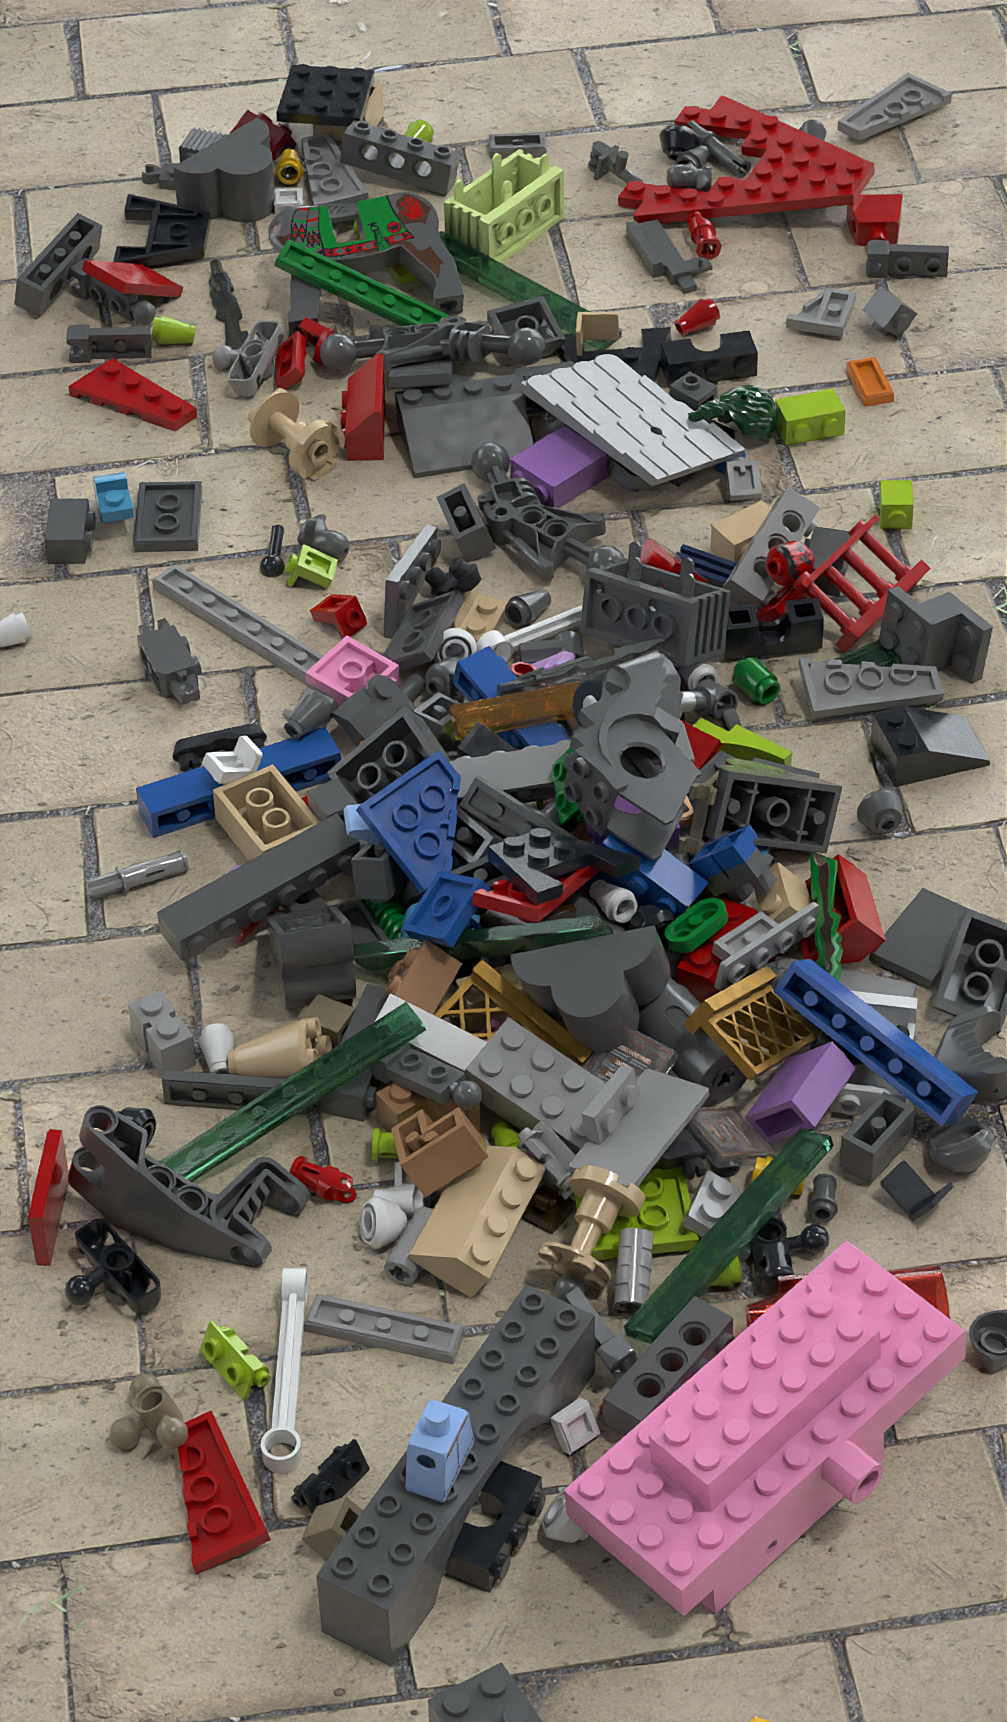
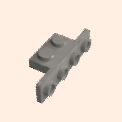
[712,902,820,991]

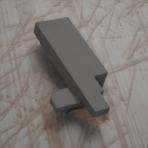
[626,219,713,294]

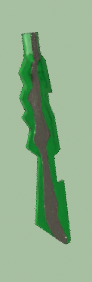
[810,852,843,980]

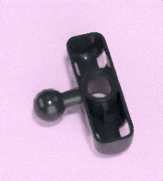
[744,1193,830,1295]
[65,1219,161,1314]

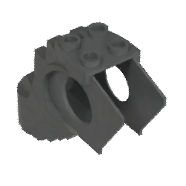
[563,649,702,861]

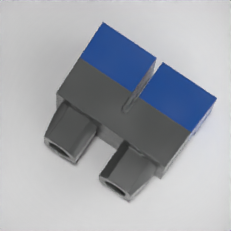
[689,825,777,903]

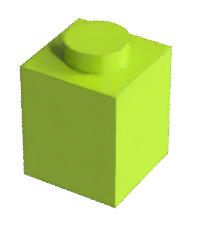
[879,480,914,529]

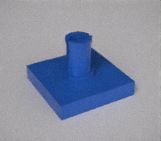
[402,871,490,948]

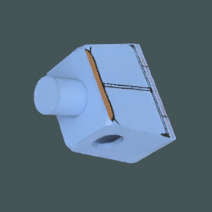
[405,1400,474,1503]

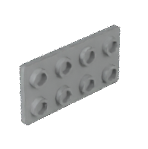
[569,1065,710,1188]

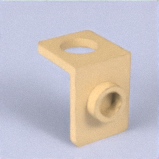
[576,312,619,356]

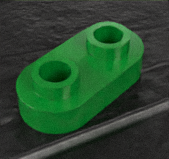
[665,898,728,953]

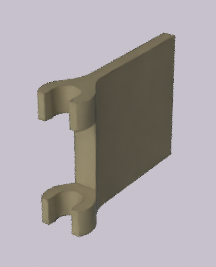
[677,770,719,856]

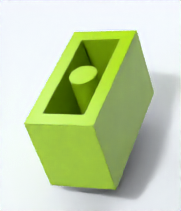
[775,388,846,446]

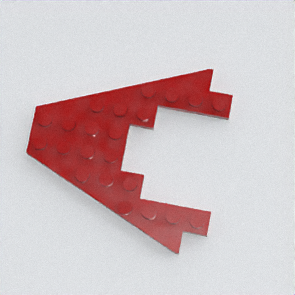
[618,96,875,224]

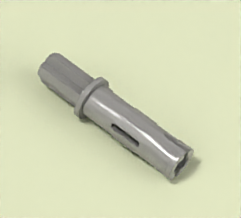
[86,850,189,900]

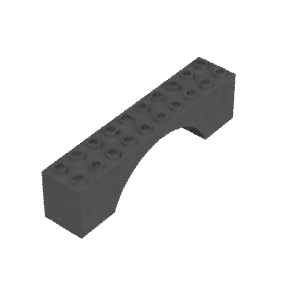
[316,1285,595,1667]

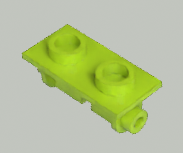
[199,1320,270,1400]

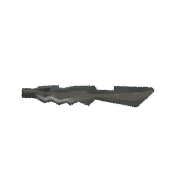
[208,259,248,350]
[497,638,665,697]

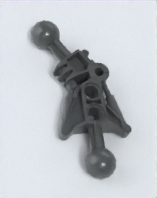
[320,316,546,371]
[471,443,625,581]

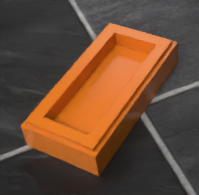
[846,357,894,407]

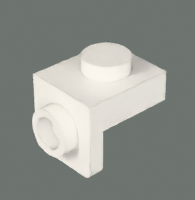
[202,736,262,784]

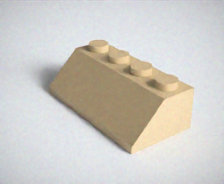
[407,1145,547,1298]

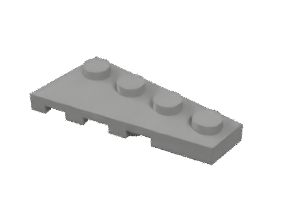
[837,73,952,141]
[301,132,369,206]
[798,657,944,719]

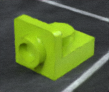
[285,544,338,589]

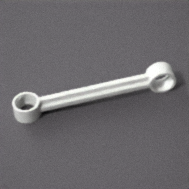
[476,605,582,663]
[261,1268,308,1473]

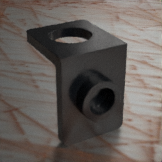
[880,1161,954,1221]

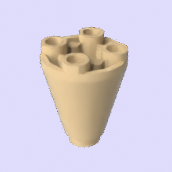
[228,1017,332,1090]

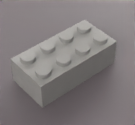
[465,1017,605,1155]

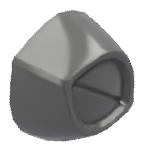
[969,1309,1007,1374]

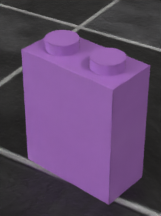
[510,427,608,508]
[745,1041,856,1144]

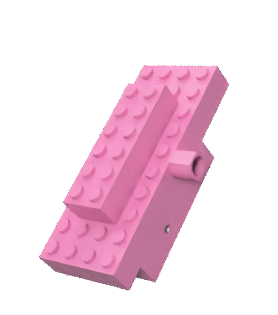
[564,1240,966,1616]

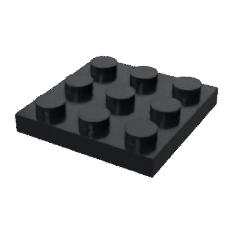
[276,64,375,127]

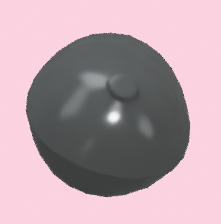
[928,1118,994,1173]

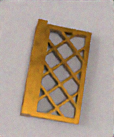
[434,960,592,1070]
[683,965,817,1081]

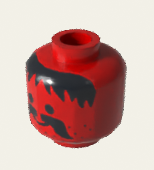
[766,541,815,586]

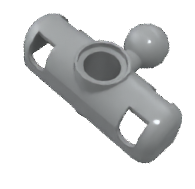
[212,320,283,397]

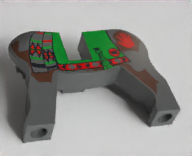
[268,192,464,338]

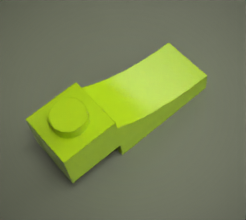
[693,718,792,766]

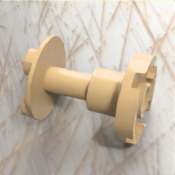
[248,388,345,480]
[538,1165,645,1290]

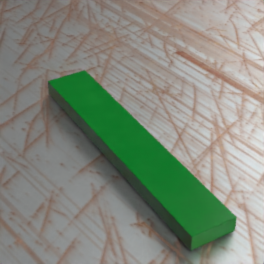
[274,239,449,326]

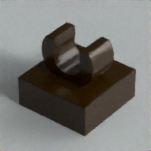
[521,1182,574,1234]

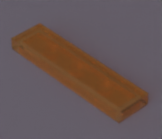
[449,681,580,740]

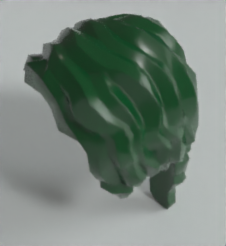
[688,385,778,442]

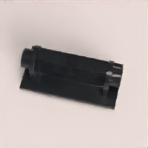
[291,1439,370,1514]

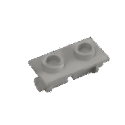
[517,1120,576,1200]

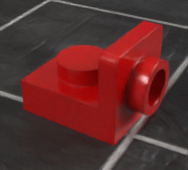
[310,594,367,639]

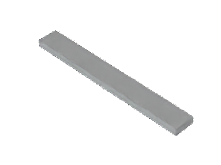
[152,564,332,698]

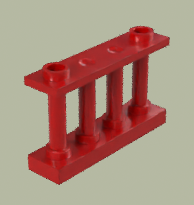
[788,515,931,653]

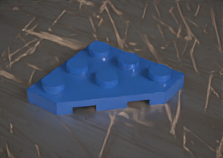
[356,750,461,894]

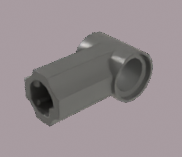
[519,631,585,672]

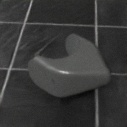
[934,1006,1007,1101]

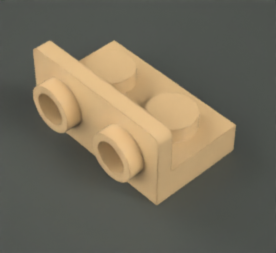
[449,585,508,644]

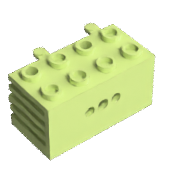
[444,149,564,272]

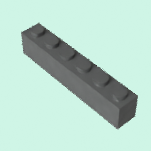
[157,813,360,961]

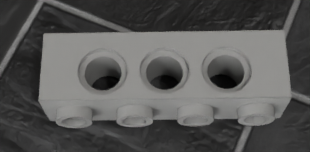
[722,486,820,610]

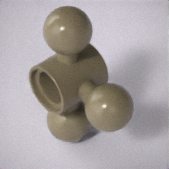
[109,1374,188,1450]

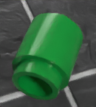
[732,657,780,704]

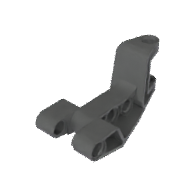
[68,1105,310,1268]

